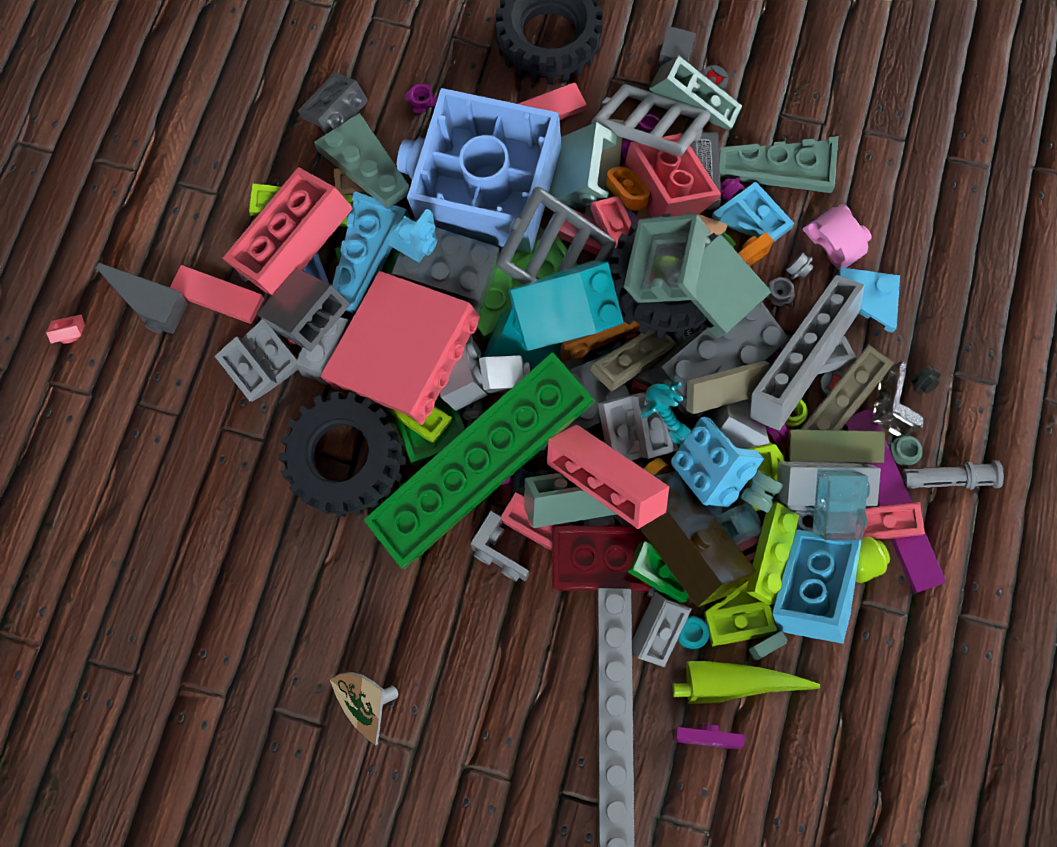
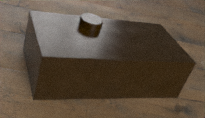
[639,471,756,607]

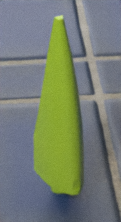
[672,661,820,704]

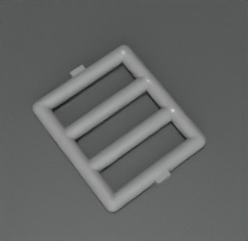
[591,84,710,156]

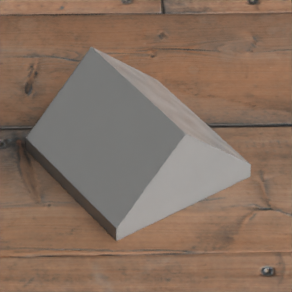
[707,400,769,449]

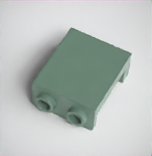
[549,122,617,210]
[667,234,772,339]

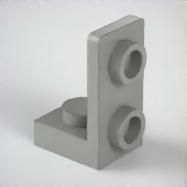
[471,511,529,582]

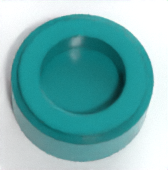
[677,616,709,650]

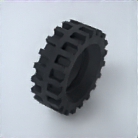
[496,0,603,84]
[609,213,717,338]
[278,392,406,517]

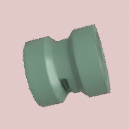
[740,470,784,513]

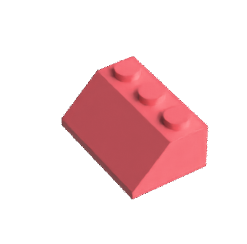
[624,134,721,217]

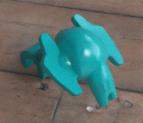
[640,382,691,447]

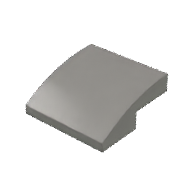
[215,319,298,402]
[598,392,675,461]

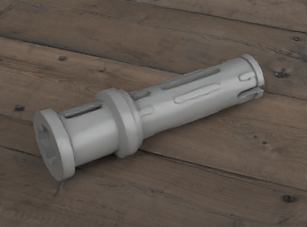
[901,460,1004,490]

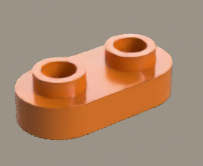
[606,167,650,211]

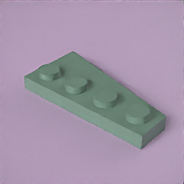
[314,113,409,209]
[719,136,839,193]

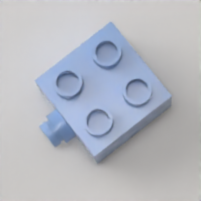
[397,88,562,253]

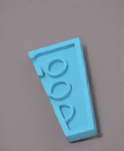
[332,191,409,315]

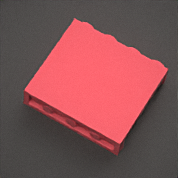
[320,271,480,425]

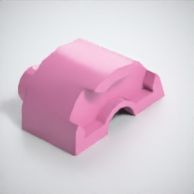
[802,204,872,270]

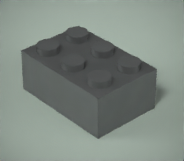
[392,220,500,315]

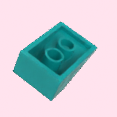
[508,261,624,351]

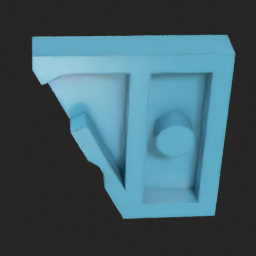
[711,182,794,242]
[838,267,900,332]

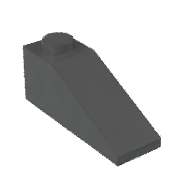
[96,263,188,334]

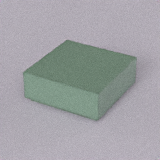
[748,631,788,661]

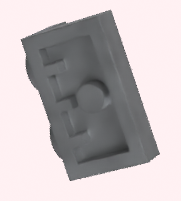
[298,72,368,135]

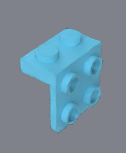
[671,417,764,507]

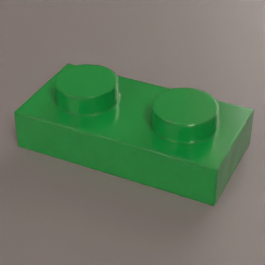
[627,541,689,603]

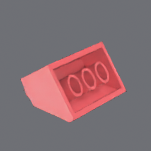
[223,167,353,296]

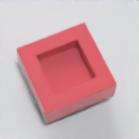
[46,314,85,344]

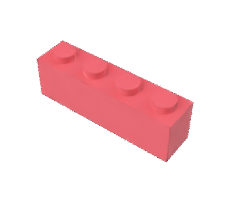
[547,424,669,529]

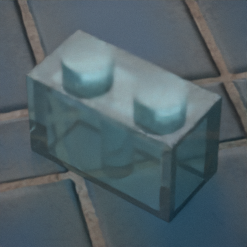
[813,469,870,540]

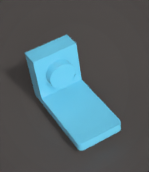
[387,209,437,263]

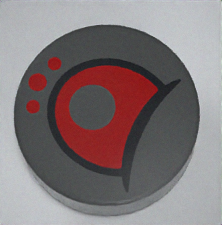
[701,65,728,91]
[819,370,845,398]

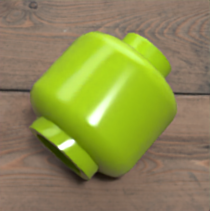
[856,536,890,583]

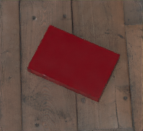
[552,525,650,592]

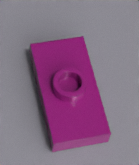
[673,724,745,749]

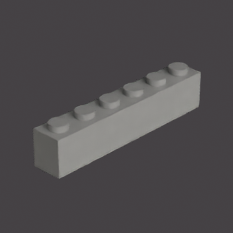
[750,275,864,431]

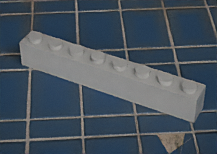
[596,588,634,847]

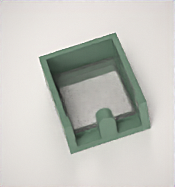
[624,213,710,303]

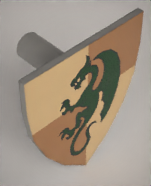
[330,672,398,746]

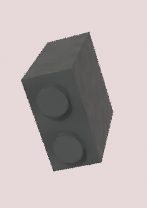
[257,268,350,352]

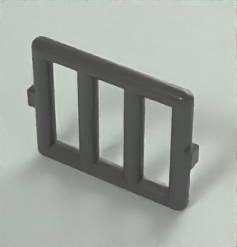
[496,187,616,285]

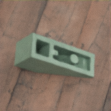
[649,56,742,130]

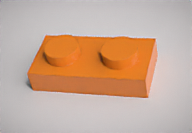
[738,232,774,267]

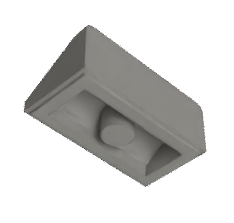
[632,592,692,667]

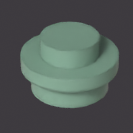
[890,435,922,466]

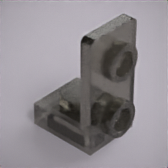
[872,361,924,437]

